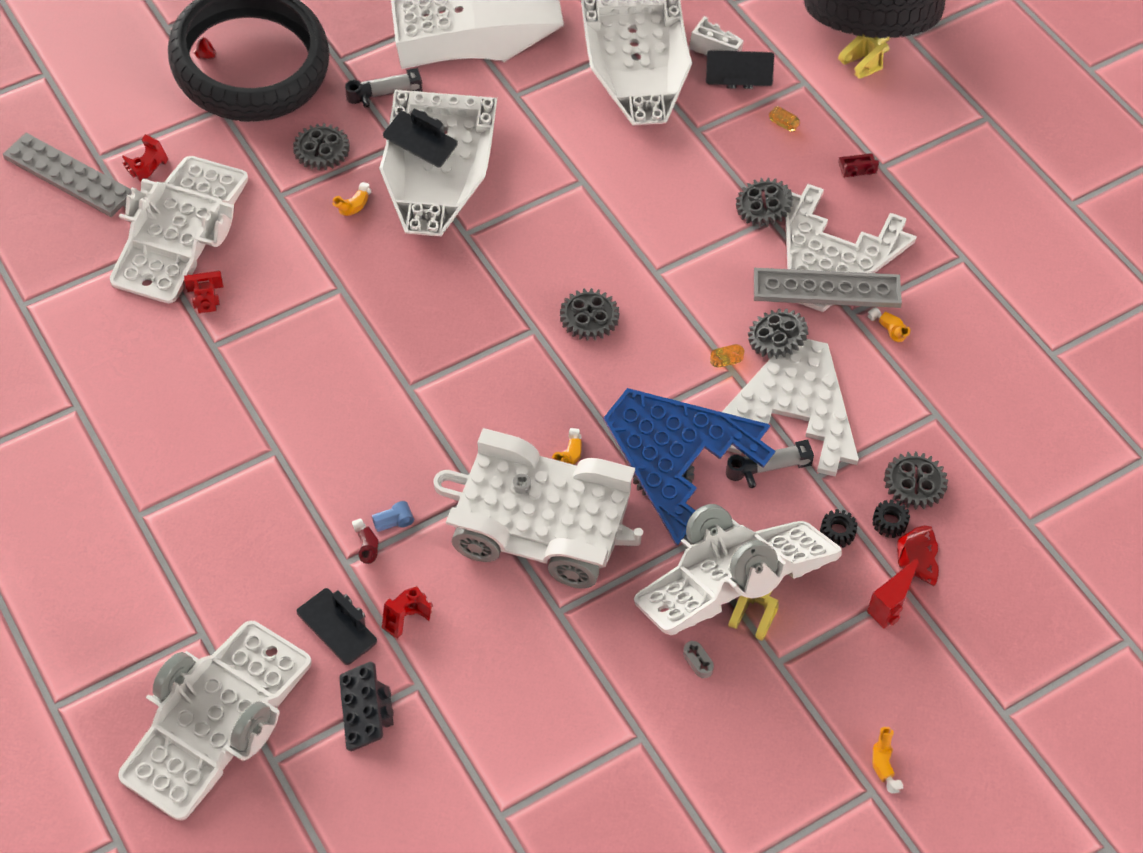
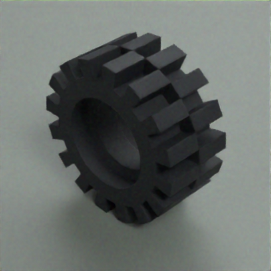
[872,499,910,538]
[820,509,858,548]

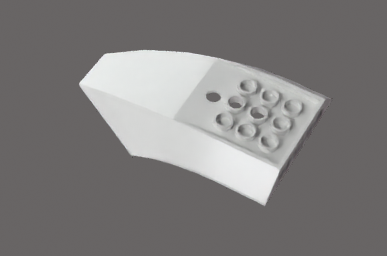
[391,0,564,69]
[581,0,692,125]
[379,90,497,237]

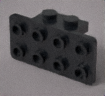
[706,50,774,89]
[383,108,458,168]
[296,588,377,665]
[339,661,394,751]

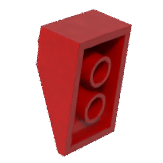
[867,559,919,628]

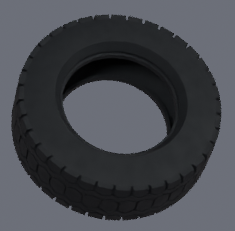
[804,0,946,38]

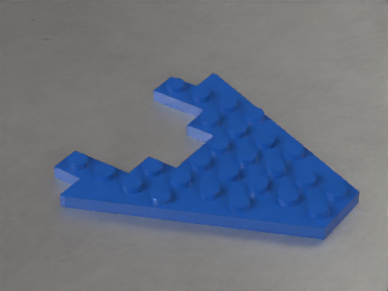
[603,388,776,546]

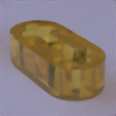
[769,106,800,132]
[710,344,745,367]

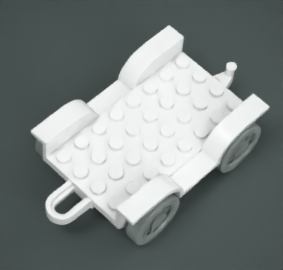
[434,428,643,588]

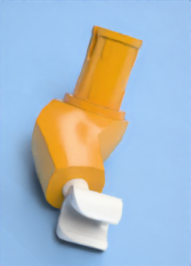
[332,182,371,216]
[868,307,911,342]
[552,428,582,465]
[872,727,903,793]

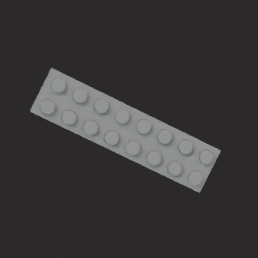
[3,133,132,217]
[754,268,902,308]

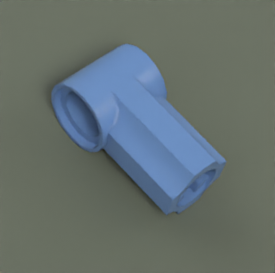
[372,501,414,532]

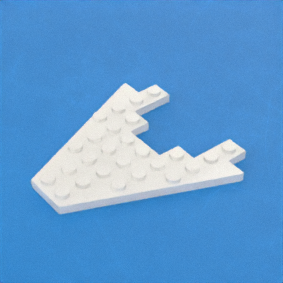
[785,184,917,312]
[722,339,859,477]

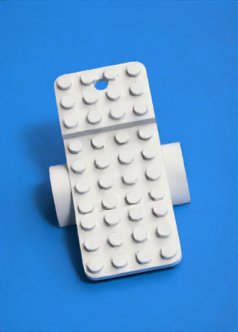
[110,156,248,303]

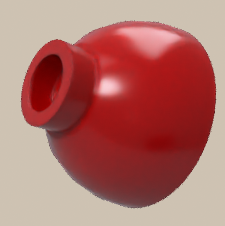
[194,37,216,59]

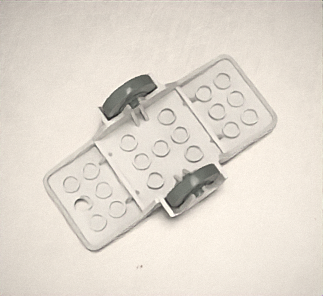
[634,504,842,635]
[118,621,311,820]

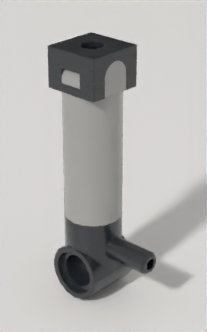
[345,68,423,108]
[726,440,814,488]

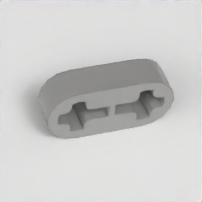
[683,641,714,678]

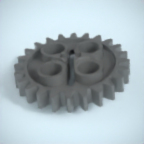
[293,123,350,171]
[736,178,793,227]
[560,288,619,341]
[748,309,809,359]
[884,451,948,510]

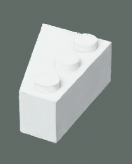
[689,16,744,55]

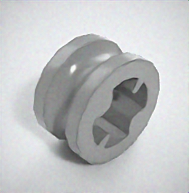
[513,474,531,494]

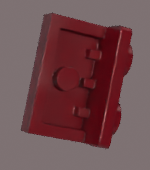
[838,153,879,177]

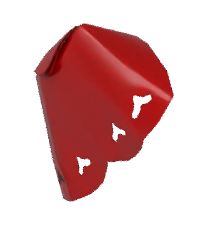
[897,525,939,586]

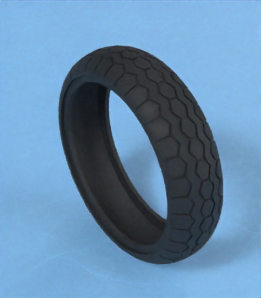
[168,0,329,122]

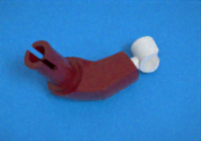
[352,519,379,564]

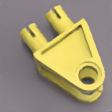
[838,35,890,79]
[728,591,779,641]

